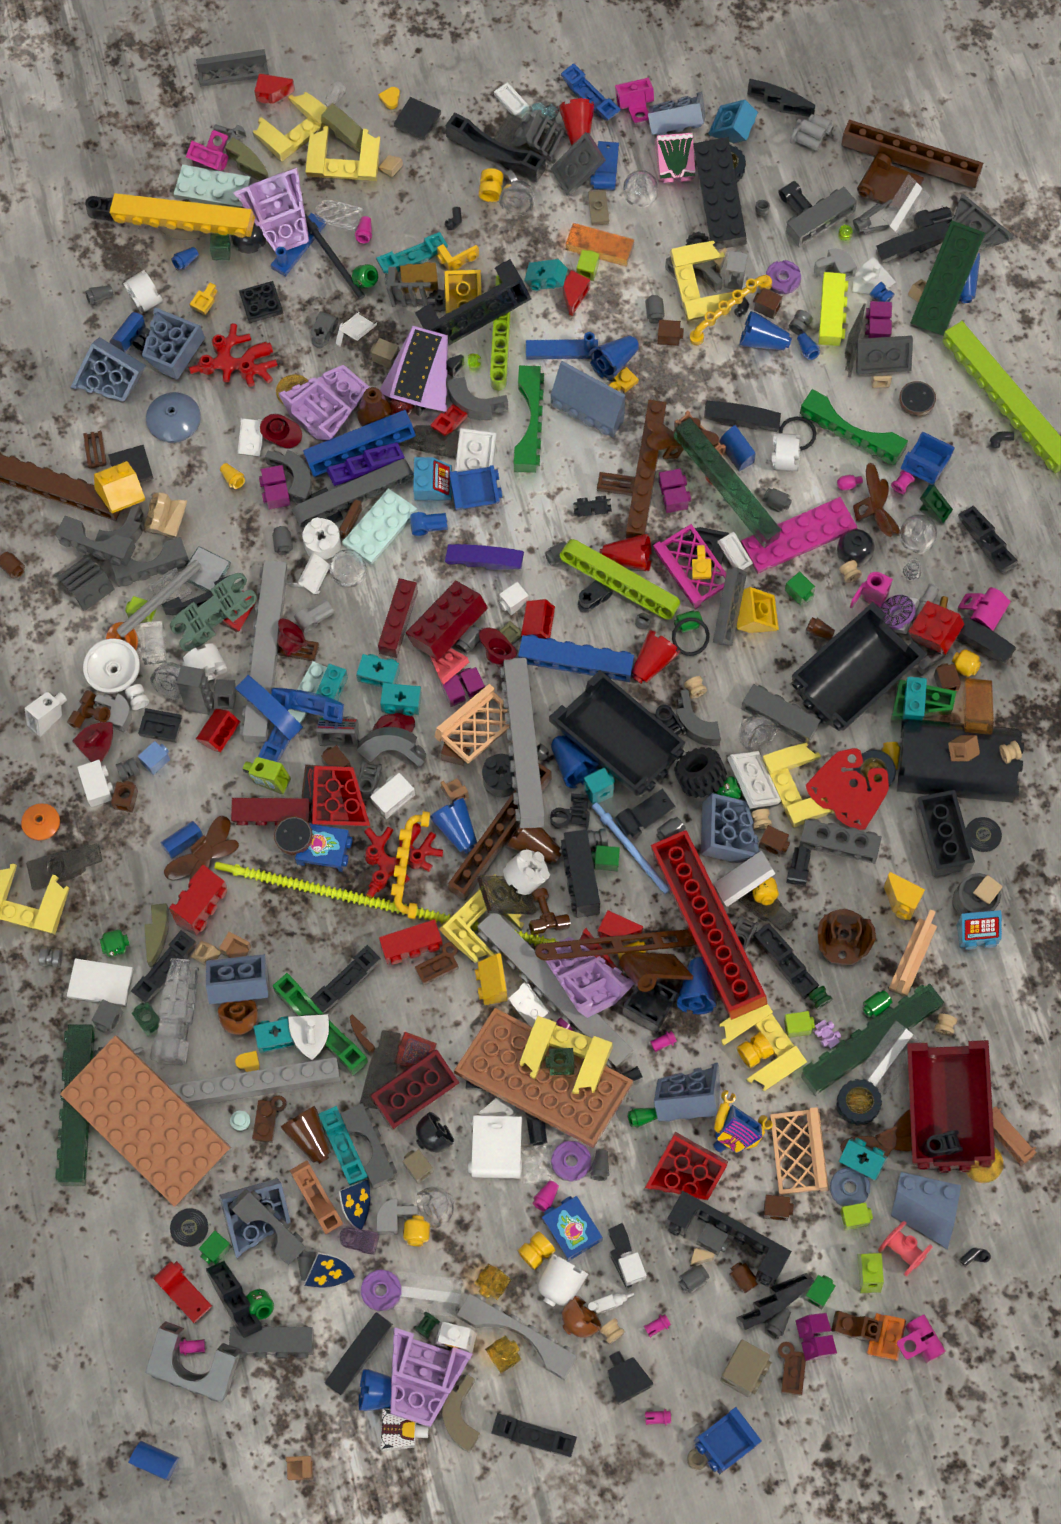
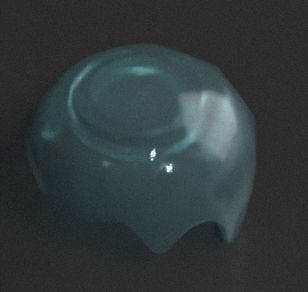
[531,103,559,121]

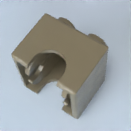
[720,1339,772,1397]

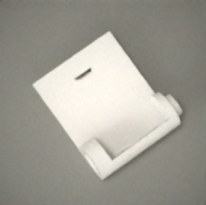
[468,1116,522,1179]

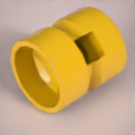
[479,168,504,202]
[736,1032,774,1069]
[517,1231,556,1270]

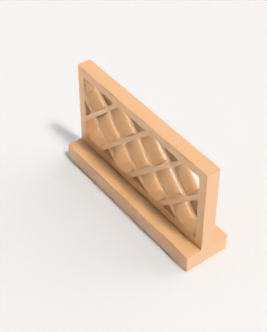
[434,684,509,764]
[889,909,937,997]
[770,1107,829,1195]

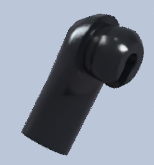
[734,296,749,317]

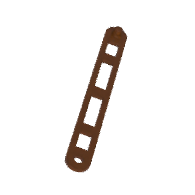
[535,929,695,961]

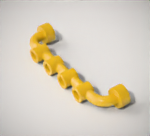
[690,275,772,346]
[391,811,430,919]

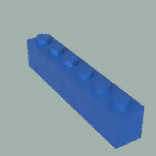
[303,410,416,477]
[518,635,634,682]

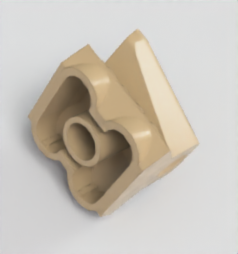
[144,492,187,538]

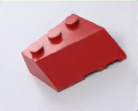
[312,766,370,826]
[169,864,227,936]
[645,1132,728,1200]

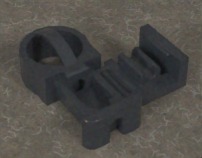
[550,793,590,830]

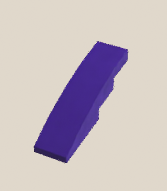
[327,442,405,486]
[445,544,524,570]

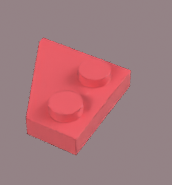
[430,648,470,685]

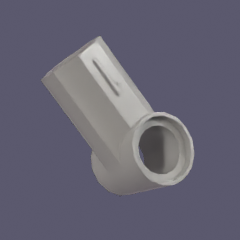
[294,599,334,633]

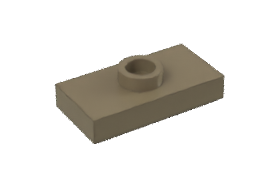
[588,190,609,225]

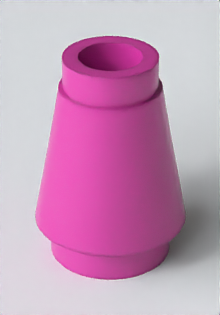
[355,216,372,244]
[533,1180,559,1212]

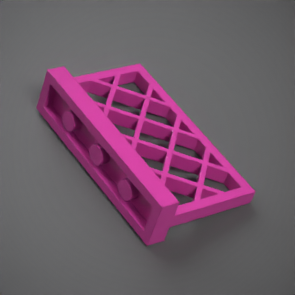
[653,524,726,610]

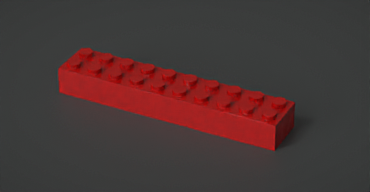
[651,830,767,1020]

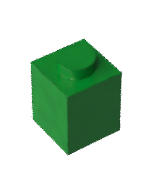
[785,571,815,606]
[592,845,620,872]
[199,1230,232,1264]
[804,1275,836,1310]

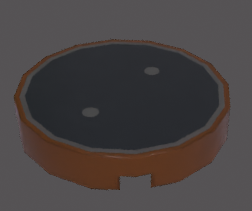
[899,381,936,416]
[274,816,313,855]

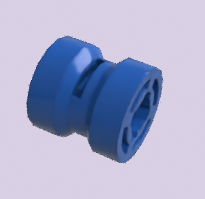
[869,282,895,302]

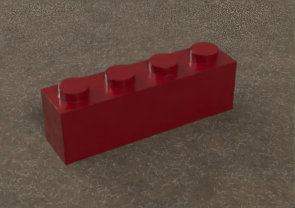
[378,578,418,658]
[231,798,311,826]

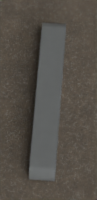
[292,459,414,527]

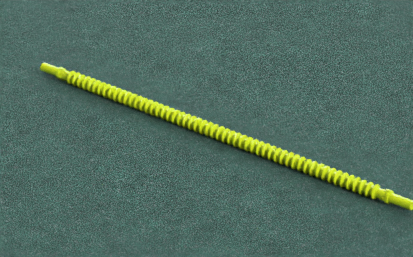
[214,862,559,946]

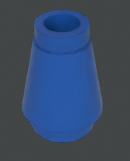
[171,247,199,270]
[797,333,820,360]

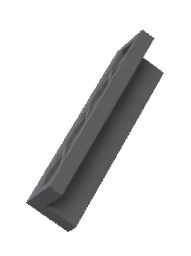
[196,49,269,87]
[713,567,747,646]

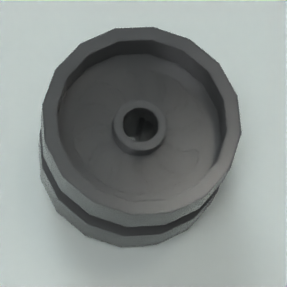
[952,873,1001,916]

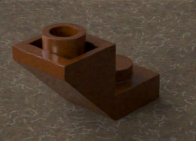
[831,1311,883,1342]

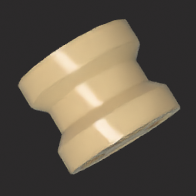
[839,560,862,583]
[684,676,707,699]
[999,740,1022,764]
[751,809,772,830]
[934,1014,957,1036]
[599,1318,625,1344]

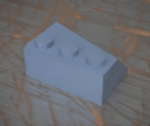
[648,91,706,136]
[142,307,205,380]
[70,337,146,401]
[701,793,760,863]
[654,1063,721,1122]
[891,1172,961,1249]
[219,1178,291,1258]

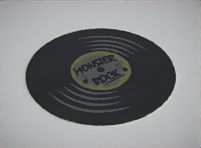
[966,817,1002,852]
[170,1208,208,1247]

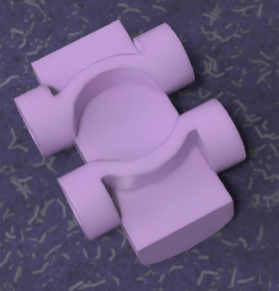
[814,1020,841,1050]

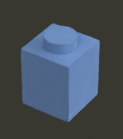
[138,741,170,775]

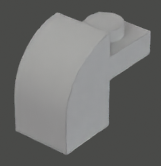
[814,249,857,280]
[94,694,132,733]
[377,1198,419,1235]

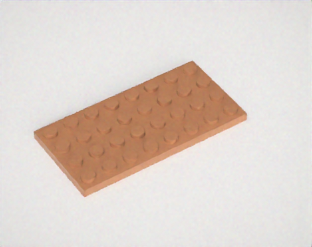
[454,1008,633,1148]
[60,1035,232,1207]

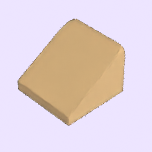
[378,155,403,177]
[713,248,727,274]
[908,279,927,302]
[871,375,892,388]
[973,875,1003,905]
[191,941,221,966]
[690,1248,715,1266]

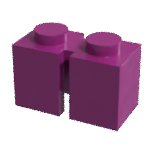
[865,301,892,338]
[259,465,291,510]
[658,468,691,513]
[441,667,485,707]
[795,1313,837,1361]

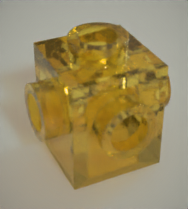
[474,1263,511,1300]
[485,1335,522,1373]

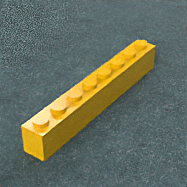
[110,193,255,238]

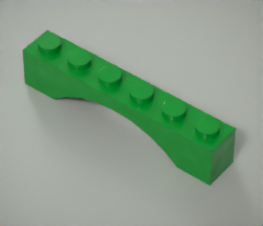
[514,365,544,473]
[800,389,908,465]
[272,973,368,1076]

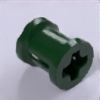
[413,1311,440,1339]

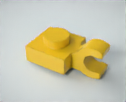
[189,283,218,315]
[608,367,639,393]
[692,545,712,580]

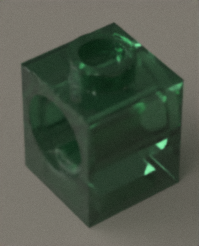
[210,233,231,260]
[132,1002,163,1037]
[545,1048,574,1076]

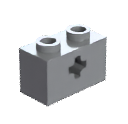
[724,251,747,290]

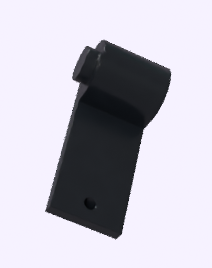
[614,788,676,839]

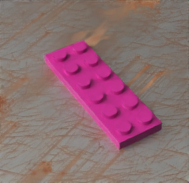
[741,497,857,574]

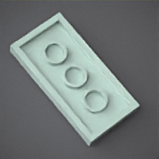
[174,164,251,208]
[342,488,418,565]

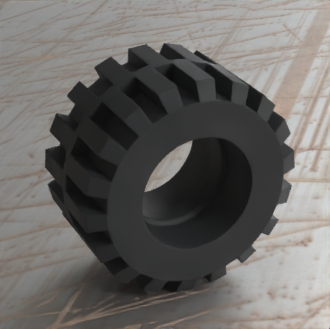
[674,747,727,798]

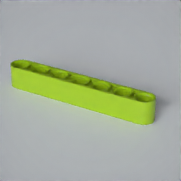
[490,275,511,391]
[560,539,680,620]

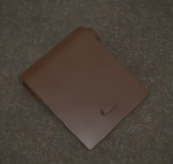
[857,153,924,210]
[619,952,693,992]

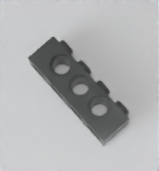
[799,819,882,864]

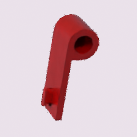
[153,1261,212,1323]

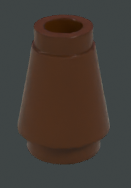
[806,617,835,640]

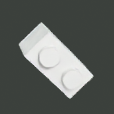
[77,760,114,807]
[370,773,415,819]

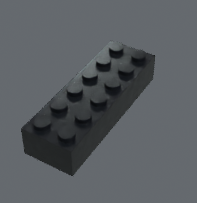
[693,137,747,250]

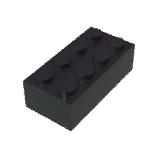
[915,790,975,877]
[561,829,600,918]

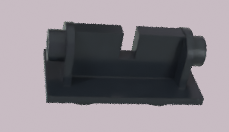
[573,495,612,517]

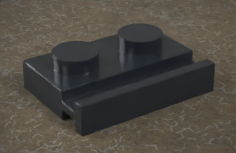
[138,708,183,743]

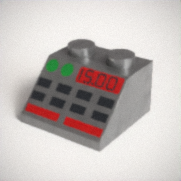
[316,716,359,747]

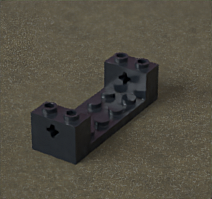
[415,259,532,346]
[665,1191,792,1287]

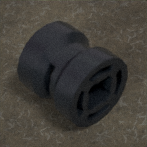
[131,327,150,352]

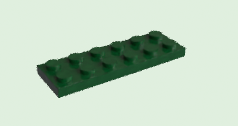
[910,220,986,336]

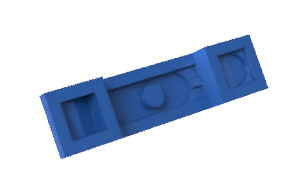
[561,63,621,121]
[235,675,303,741]
[271,688,344,723]

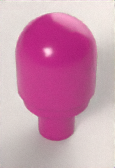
[837,475,863,491]

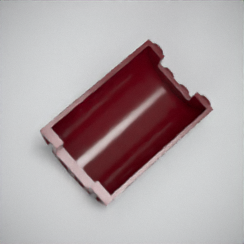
[907,1040,995,1173]

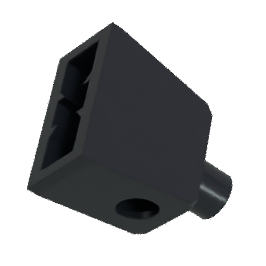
[607,1351,654,1405]

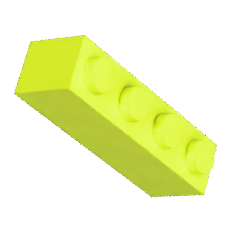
[818,272,848,346]

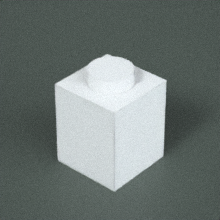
[499,582,529,615]
[618,1251,647,1286]

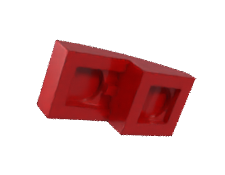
[430,404,467,436]

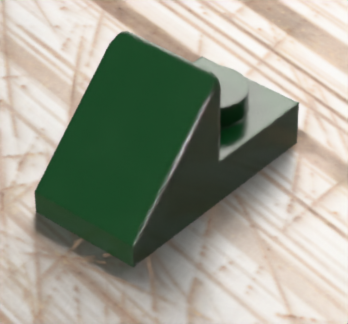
[919,485,953,523]

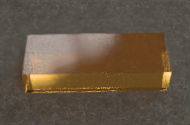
[566,223,634,267]
[963,678,994,735]

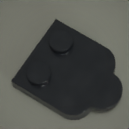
[681,527,729,567]

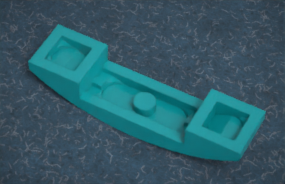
[376,232,448,273]
[319,1106,368,1186]

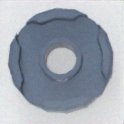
[830,1167,870,1207]

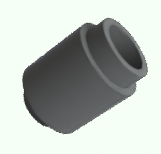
[645,295,665,324]
[763,488,792,512]
[272,526,293,555]
[545,541,566,565]
[456,625,481,654]
[656,817,686,841]
[678,1264,710,1294]

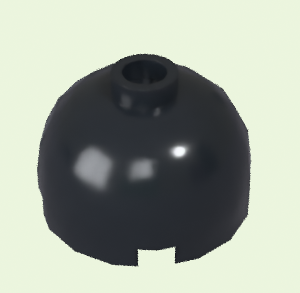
[231,223,266,254]
[837,529,875,567]
[416,1112,454,1153]

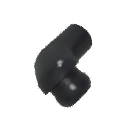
[444,207,462,230]
[990,431,1014,448]
[959,1248,991,1267]

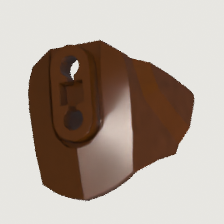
[818,909,876,965]

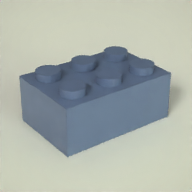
[206,954,269,1004]

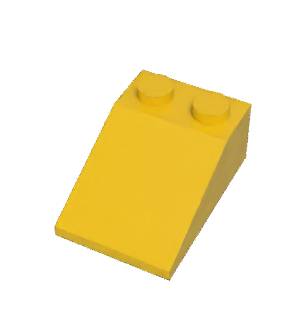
[443,270,481,314]

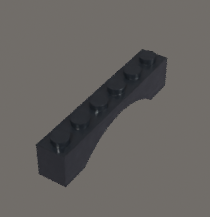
[445,112,546,183]

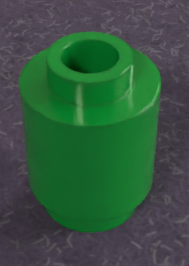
[674,610,703,633]
[862,990,893,1018]

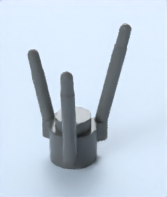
[853,199,893,234]

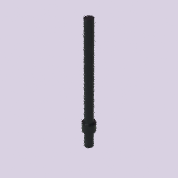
[305,213,365,300]

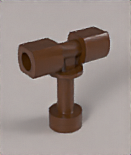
[67,690,111,729]
[529,888,571,935]

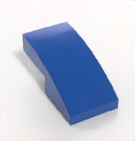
[258,726,290,762]

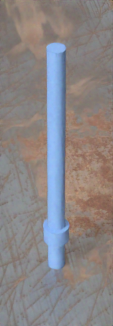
[592,802,670,894]

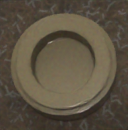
[687,1448,708,1470]

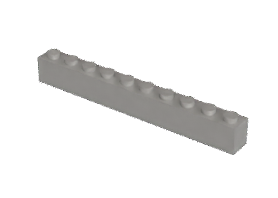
[240,561,288,743]
[500,658,544,828]
[477,910,633,1069]
[168,1057,341,1107]

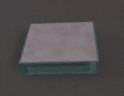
[184,546,231,592]

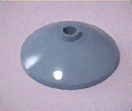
[146,392,201,443]

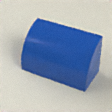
[109,312,146,352]
[719,425,756,471]
[160,821,203,859]
[128,1441,180,1481]

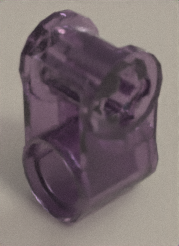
[339,1227,380,1255]

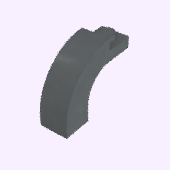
[447,377,508,420]
[265,450,312,504]
[356,727,426,767]

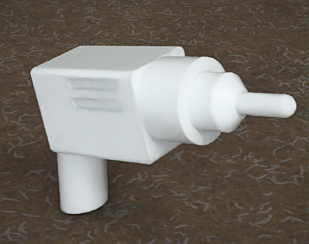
[588,1293,634,1315]

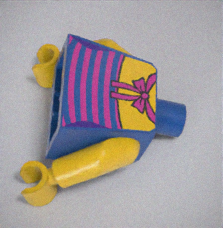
[713,1090,773,1153]

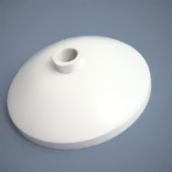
[83,639,140,694]

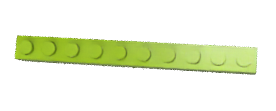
[943,321,1061,474]

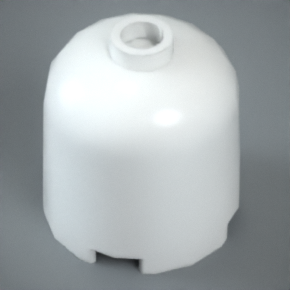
[538,1254,589,1307]

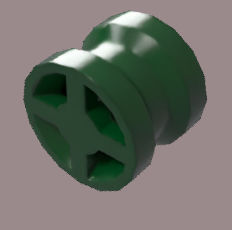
[808,986,833,1010]

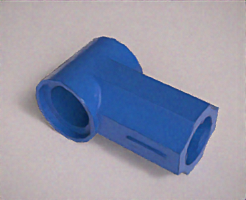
[410,512,448,536]

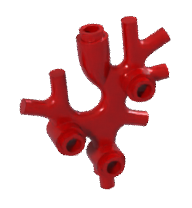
[189,323,278,387]
[364,823,443,899]

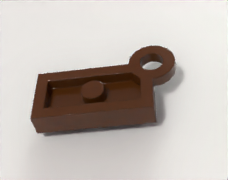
[415,942,459,986]
[252,1095,287,1143]
[778,1342,806,1396]

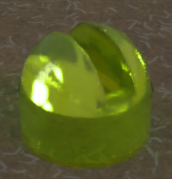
[838,225,853,241]
[468,353,482,368]

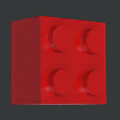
[908,601,964,655]

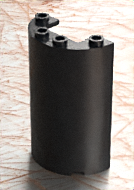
[791,602,927,731]
[549,670,686,796]
[897,718,1024,803]

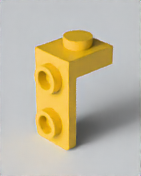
[436,244,479,271]

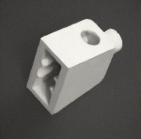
[25,692,67,737]

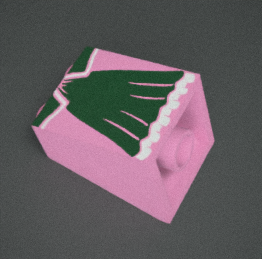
[655,133,695,184]

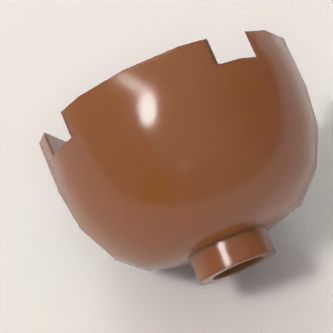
[218,1000,258,1035]
[562,1296,601,1338]

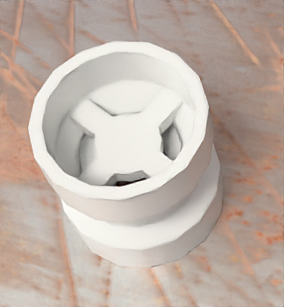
[125,684,149,710]

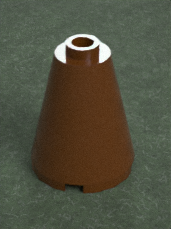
[357,387,393,427]
[507,826,562,864]
[281,1106,331,1164]

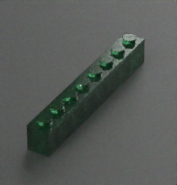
[674,418,782,548]
[801,983,944,1096]
[55,1024,95,1186]

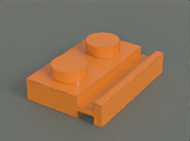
[867,1313,906,1361]

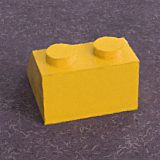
[94,461,145,513]
[737,587,779,633]
[884,872,925,921]
[475,953,508,1005]

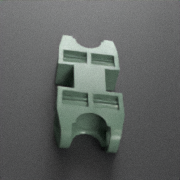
[170,573,257,651]

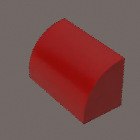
[521,599,555,639]
[196,709,241,753]

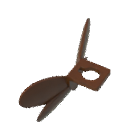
[646,418,719,459]
[853,463,900,537]
[164,816,239,881]
[840,1109,912,1161]

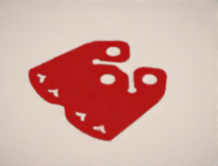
[806,748,889,830]

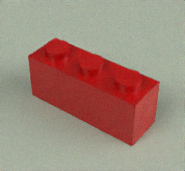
[379,919,443,965]

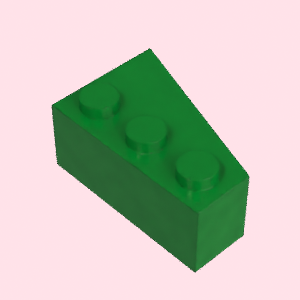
[891,679,957,721]

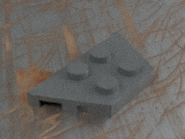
[953,194,1014,250]

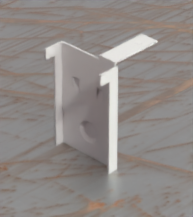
[335,312,377,347]
[237,418,263,456]
[287,552,331,594]
[508,981,550,1027]
[470,1097,520,1127]

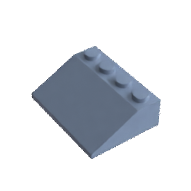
[551,361,625,437]

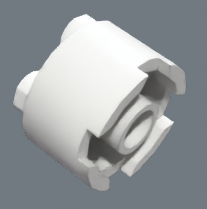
[123,270,163,313]
[772,433,801,471]
[302,517,341,559]
[182,644,227,684]
[503,850,550,895]

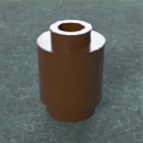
[0,551,25,579]
[729,1262,758,1293]

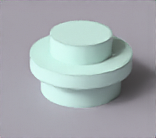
[230,1111,250,1131]

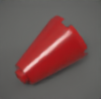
[559,98,594,146]
[599,534,652,571]
[631,630,681,684]

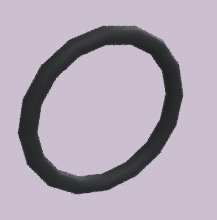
[779,416,817,450]
[672,617,710,656]

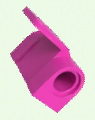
[615,77,654,123]
[186,130,228,171]
[850,572,893,609]
[958,587,1011,631]
[897,1314,946,1363]

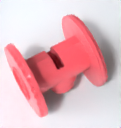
[878,1221,933,1276]

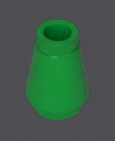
[627,1107,658,1128]

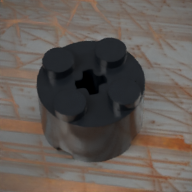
[482,754,516,798]

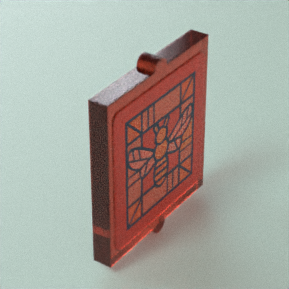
[394,1032,437,1068]

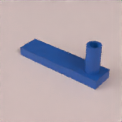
[271,213,326,277]
[526,332,598,360]

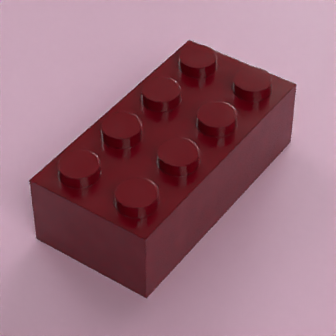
[405,580,488,660]
[369,1050,459,1129]

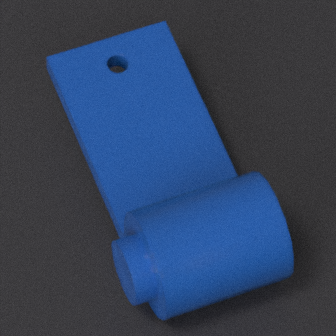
[591,141,619,190]

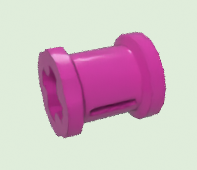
[891,470,915,494]

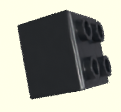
[623,981,678,1033]

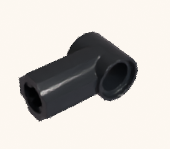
[778,181,812,215]
[914,206,953,229]
[786,846,811,887]
[525,1112,548,1146]

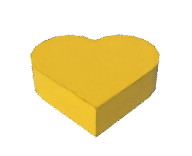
[378,87,400,109]
[235,1051,260,1072]

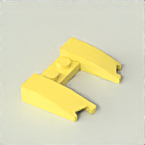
[253,92,327,162]
[305,126,381,181]
[670,241,733,322]
[762,743,834,828]
[0,864,70,935]
[439,874,528,963]
[719,1004,807,1091]
[519,1016,613,1094]

